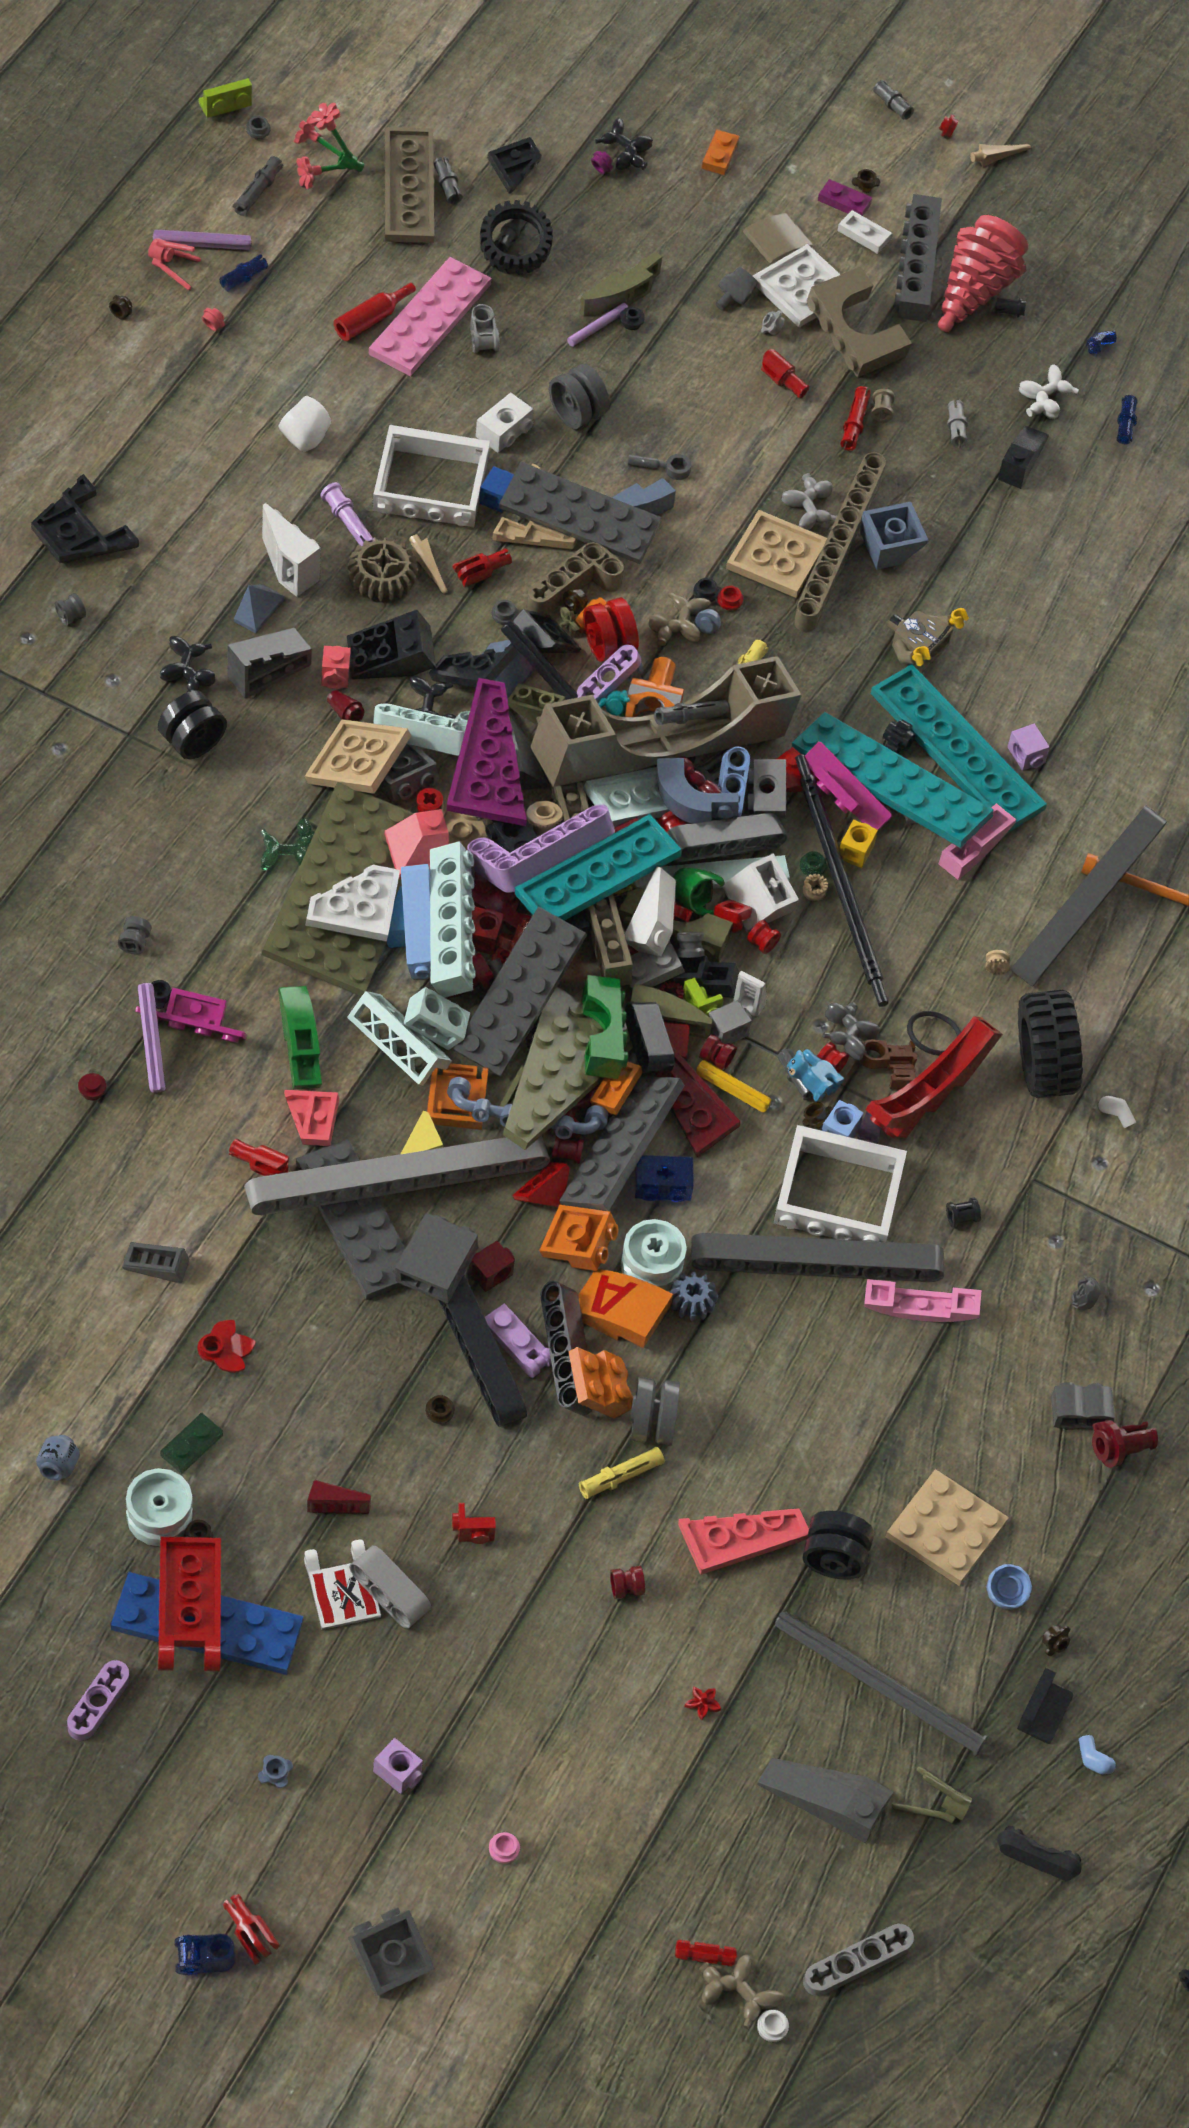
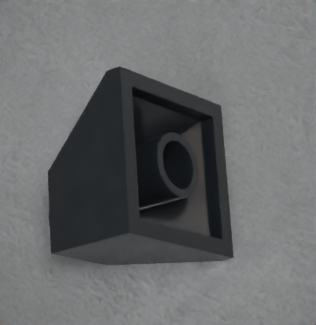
[514,609,581,653]

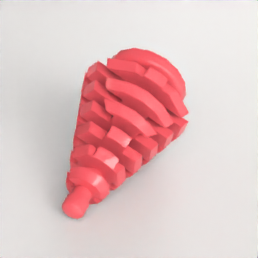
[938,215,1028,332]

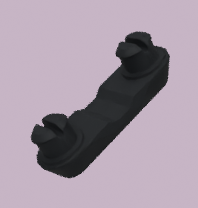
[997,1826,1082,1881]

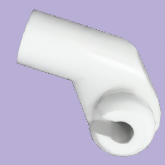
[1098,1096,1136,1128]

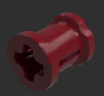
[552,1135,584,1164]

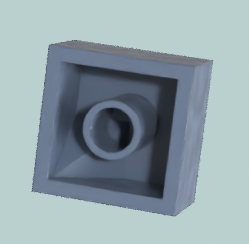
[859,502,928,570]

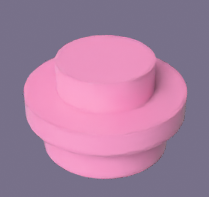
[489,1832,520,1864]

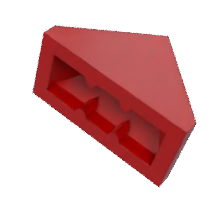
[512,1162,570,1207]

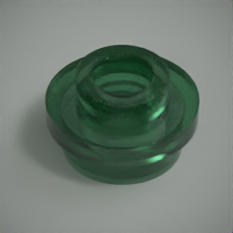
[799,851,826,876]

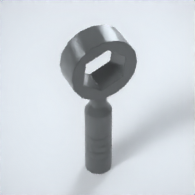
[628,454,691,480]

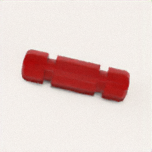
[675,1940,737,1966]

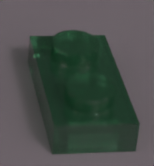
[160,1412,223,1474]

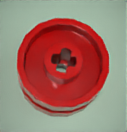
[583,597,639,662]

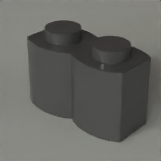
[1051,1382,1115,1430]

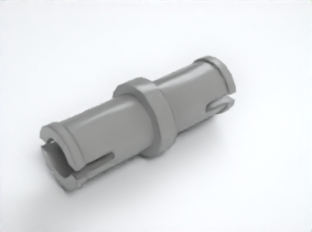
[947,400,968,447]

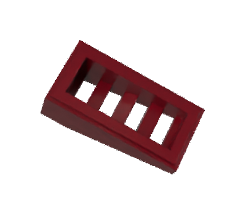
[307,1480,371,1514]

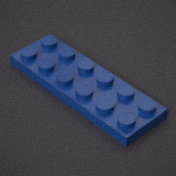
[111,1572,303,1675]

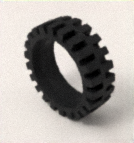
[480,200,553,275]

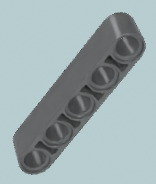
[667,813,788,862]

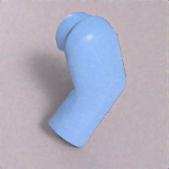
[1079,1735,1116,1775]

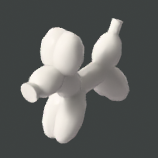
[1019,365,1079,419]

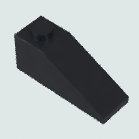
[998,426,1049,489]

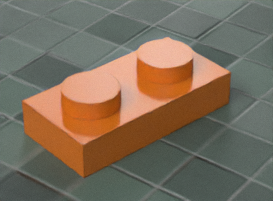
[702,130,739,175]
[590,1062,643,1115]

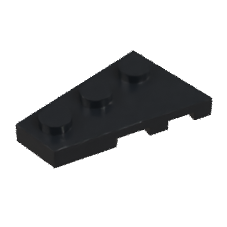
[428,646,518,687]

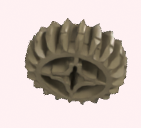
[348,537,418,602]

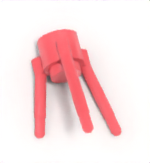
[148,239,201,290]

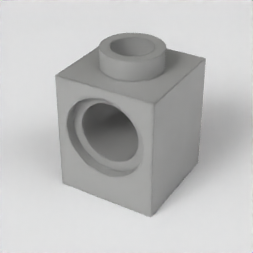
[708,1000,752,1044]

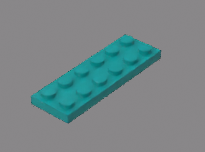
[515,814,682,920]

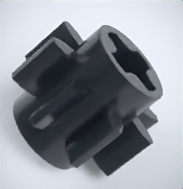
[883,719,915,753]

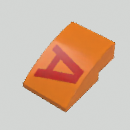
[578,1269,673,1349]

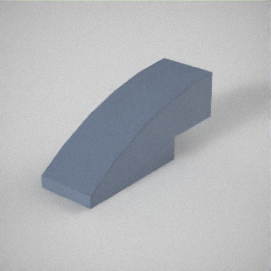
[612,478,676,515]

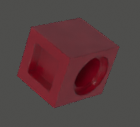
[468,1241,515,1292]

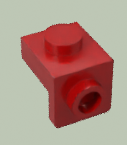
[452,1503,496,1544]

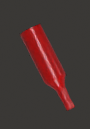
[333,282,416,341]

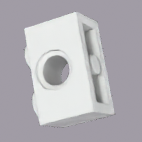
[476,393,533,453]

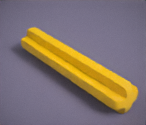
[696,1060,771,1112]

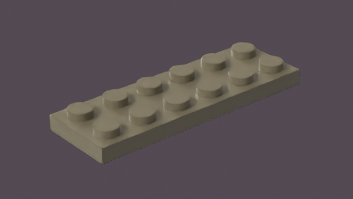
[385,127,434,243]

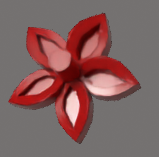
[684,1686,721,1720]

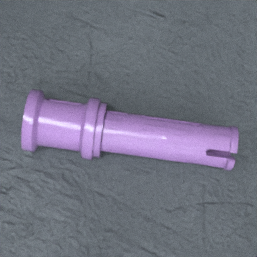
[320,482,374,546]

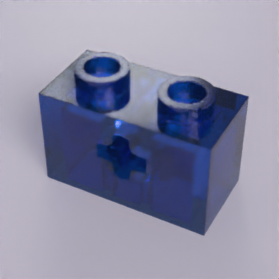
[635,1155,694,1202]

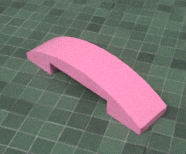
[864,1279,982,1322]

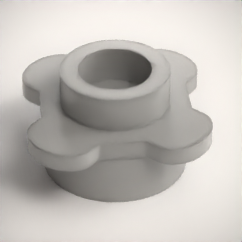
[761,310,785,335]

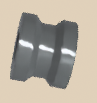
[55,593,86,625]
[677,932,705,957]

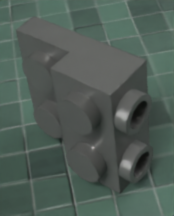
[380,744,440,802]
[348,1907,435,1996]

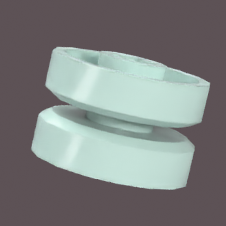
[621,1219,687,1291]
[126,1468,193,1546]

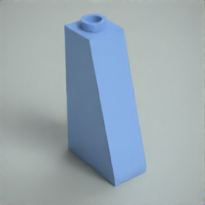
[401,864,431,979]

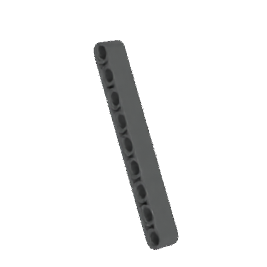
[1011,805,1167,987]
[691,1233,944,1282]

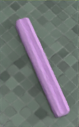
[153,229,251,250]
[138,983,165,1093]

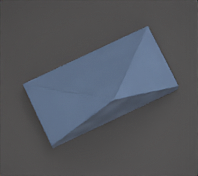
[234,585,285,633]

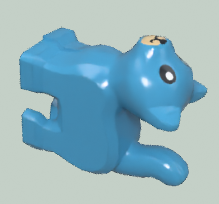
[787,1049,844,1102]

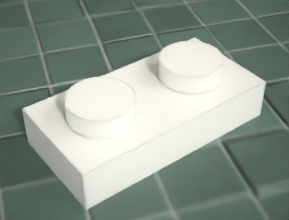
[837,210,892,254]

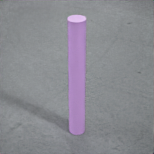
[567,303,628,347]

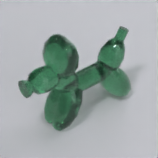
[261,818,315,870]

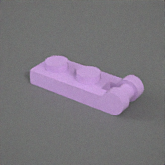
[484,1303,552,1378]

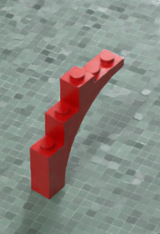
[865,1016,1003,1139]

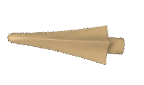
[970,144,1031,167]
[409,534,447,594]

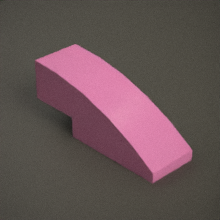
[938,804,1016,880]

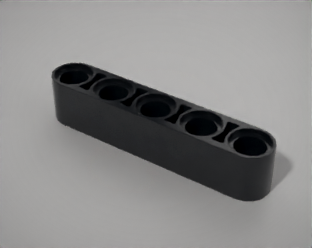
[540,1280,593,1416]

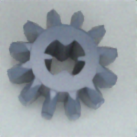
[669,1271,718,1322]

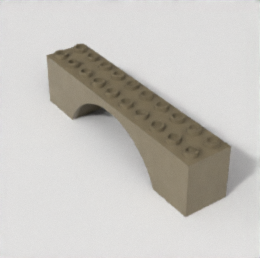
[531,656,801,787]

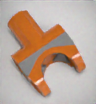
[625,657,684,717]

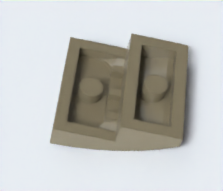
[743,213,813,264]

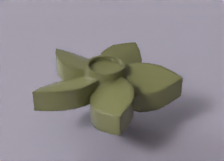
[559,607,580,638]

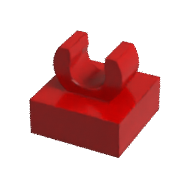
[714,899,752,933]

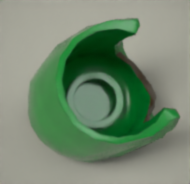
[672,868,725,916]

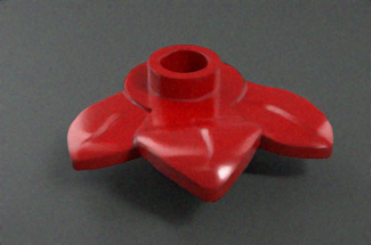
[197,1320,256,1373]

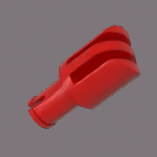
[761,349,810,399]
[452,548,512,588]
[229,1139,289,1176]
[223,1894,281,1965]

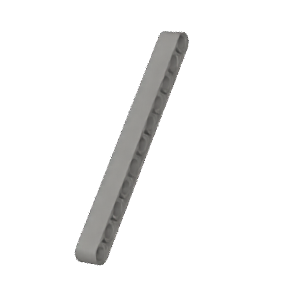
[244,1136,550,1215]

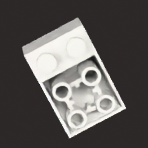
[262,503,320,597]

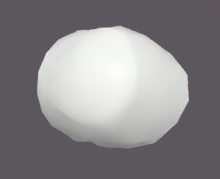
[279,396,331,452]

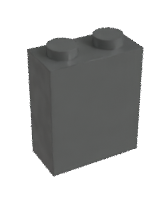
[395,1213,478,1303]

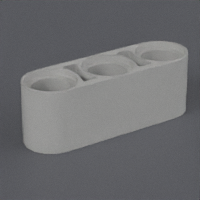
[349,1545,431,1628]

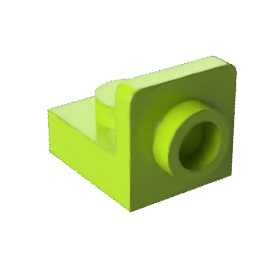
[683,978,724,1016]

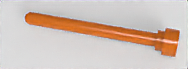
[1081,853,1189,906]

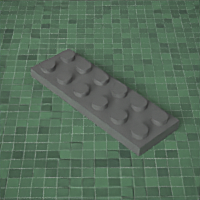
[499,462,661,564]
[453,906,587,1078]
[560,1076,685,1211]
[296,1139,405,1300]

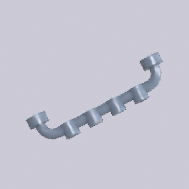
[447,1077,609,1139]

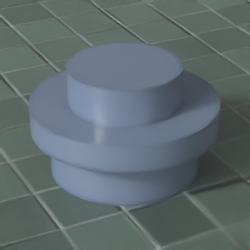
[695,609,721,634]

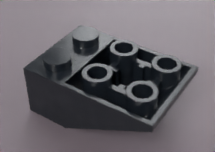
[347,609,436,679]

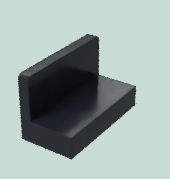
[1017,1668,1074,1744]

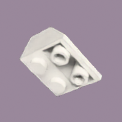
[722,854,799,933]

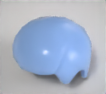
[986,1564,1032,1610]

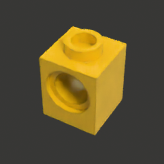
[839,819,878,868]

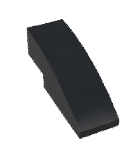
[660,956,740,998]

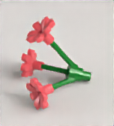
[294,103,365,189]

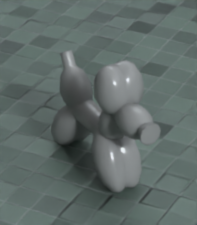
[782,473,837,530]

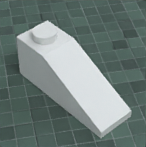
[624,867,676,956]

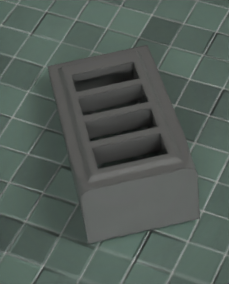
[122,1242,189,1283]

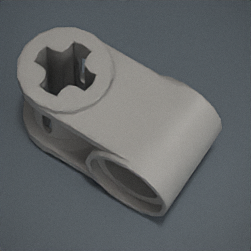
[470,304,500,353]

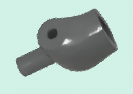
[716,267,758,310]

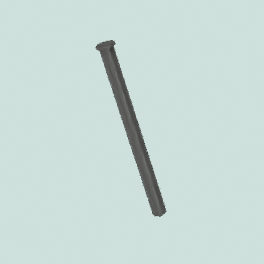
[775,1611,988,1757]

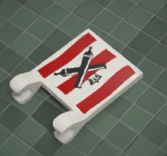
[304,1540,381,1630]

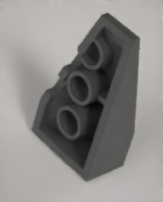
[509,709,547,790]
[757,1758,894,1844]

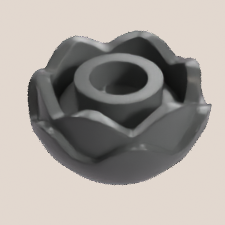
[1072,1276,1101,1310]

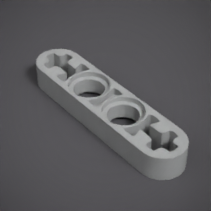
[803,1924,914,1996]

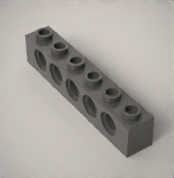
[894,194,942,322]

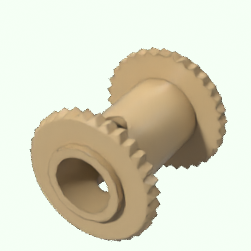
[526,801,563,837]

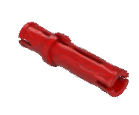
[840,386,871,451]

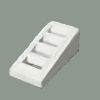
[734,971,766,1017]

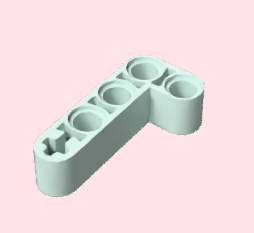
[373,704,470,756]

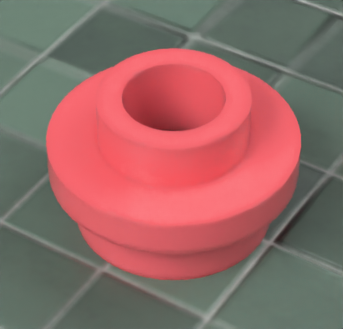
[201,308,225,331]

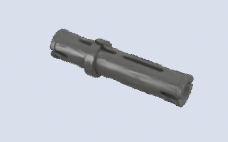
[233,156,283,216]
[654,699,729,725]

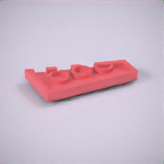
[678,1508,809,1575]

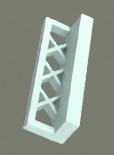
[347,991,452,1085]

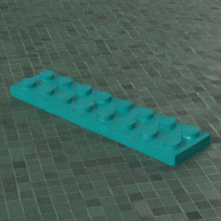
[871,664,1047,834]
[792,712,994,848]

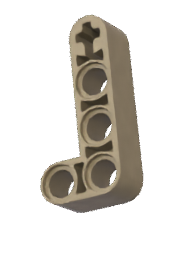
[526,542,624,615]

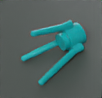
[598,690,630,717]

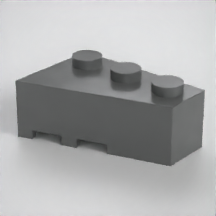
[228,628,312,698]

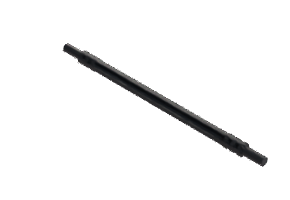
[795,754,889,1007]

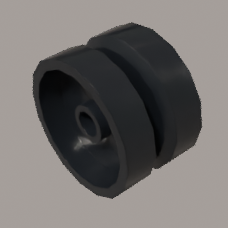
[158,691,227,760]
[802,1510,875,1580]

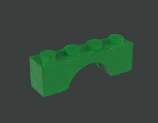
[582,975,628,1079]

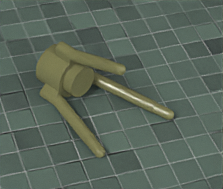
[892,1766,972,1823]

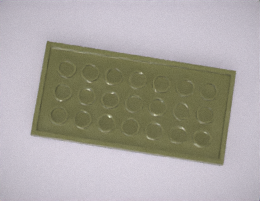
[261,781,414,996]

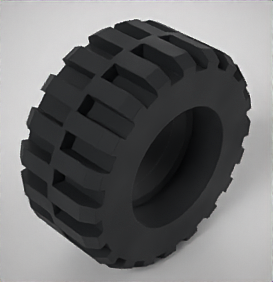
[1018,990,1083,1098]

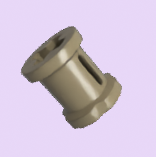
[871,389,895,422]

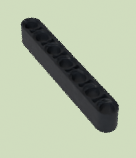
[438,1275,527,1427]

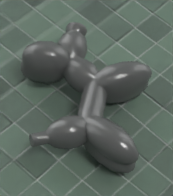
[823,1002,880,1060]

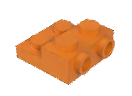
[539,1205,619,1271]
[569,1347,633,1418]

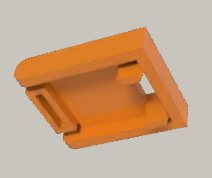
[427,1063,488,1130]

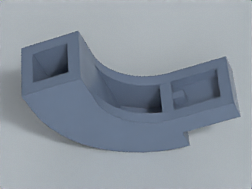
[657,758,739,824]

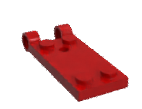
[158,1537,221,1672]

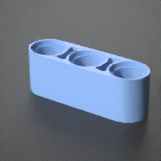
[715,747,750,820]

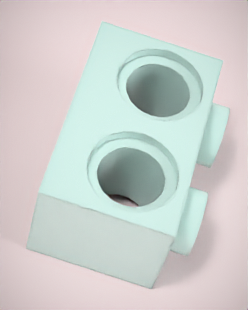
[403,987,470,1050]

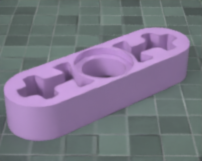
[577,645,641,703]
[67,1660,129,1741]

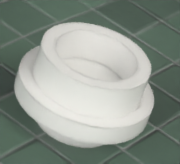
[757,2010,789,2042]

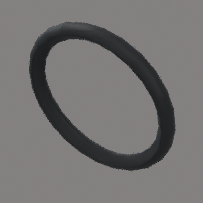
[907,1011,961,1056]

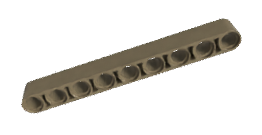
[794,452,886,632]

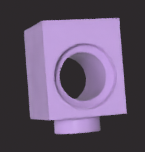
[1008,723,1049,771]
[373,1738,423,1794]

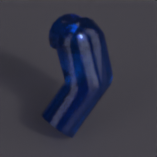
[1086,330,1117,354]

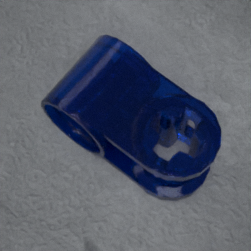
[174,1934,236,1975]

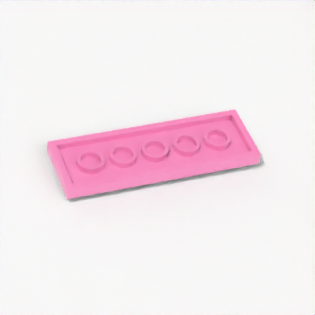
[369,257,491,376]

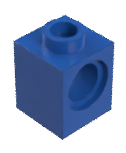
[479,466,514,513]

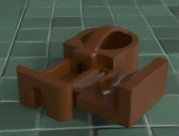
[859,1039,918,1089]

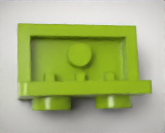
[199,78,252,118]

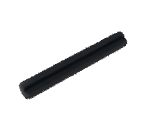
[501,620,578,700]

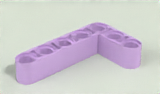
[467,805,615,892]

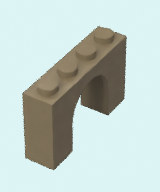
[806,266,912,378]

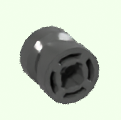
[118,916,152,955]

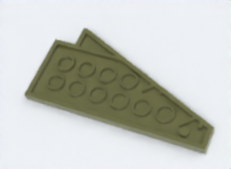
[503,987,634,1150]

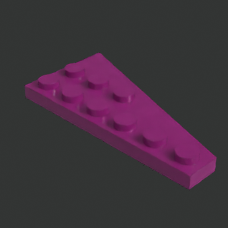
[446,678,527,826]

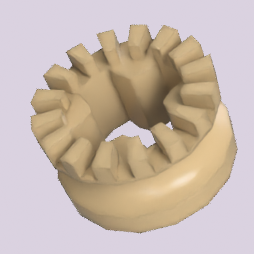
[803,874,828,901]
[985,950,1010,975]

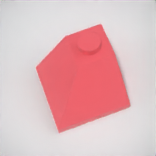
[384,809,449,880]

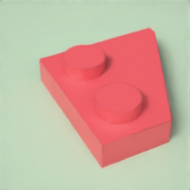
[284,1090,339,1146]

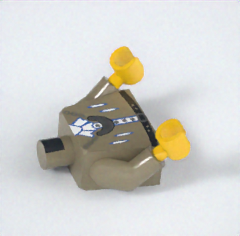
[887,608,969,673]

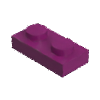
[818,179,872,216]

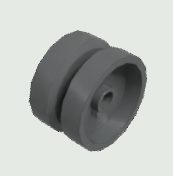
[549,364,610,429]
[630,1377,680,1446]

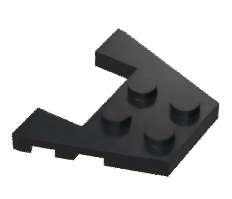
[31,474,139,563]

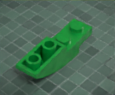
[278,986,322,1090]

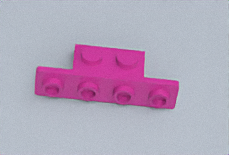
[805,742,892,831]
[135,987,247,1043]

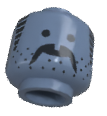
[36,1435,80,1481]

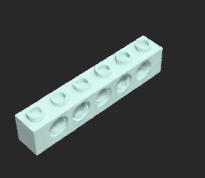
[430,841,475,998]

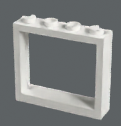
[373,425,490,527]
[774,1125,907,1242]

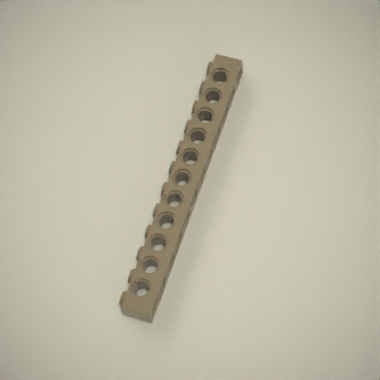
[536,717,633,986]

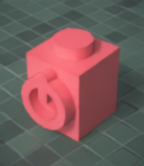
[321,646,351,689]

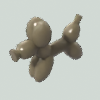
[648,592,711,646]
[699,1955,784,2029]

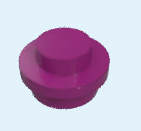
[591,151,613,174]

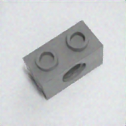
[748,759,786,818]

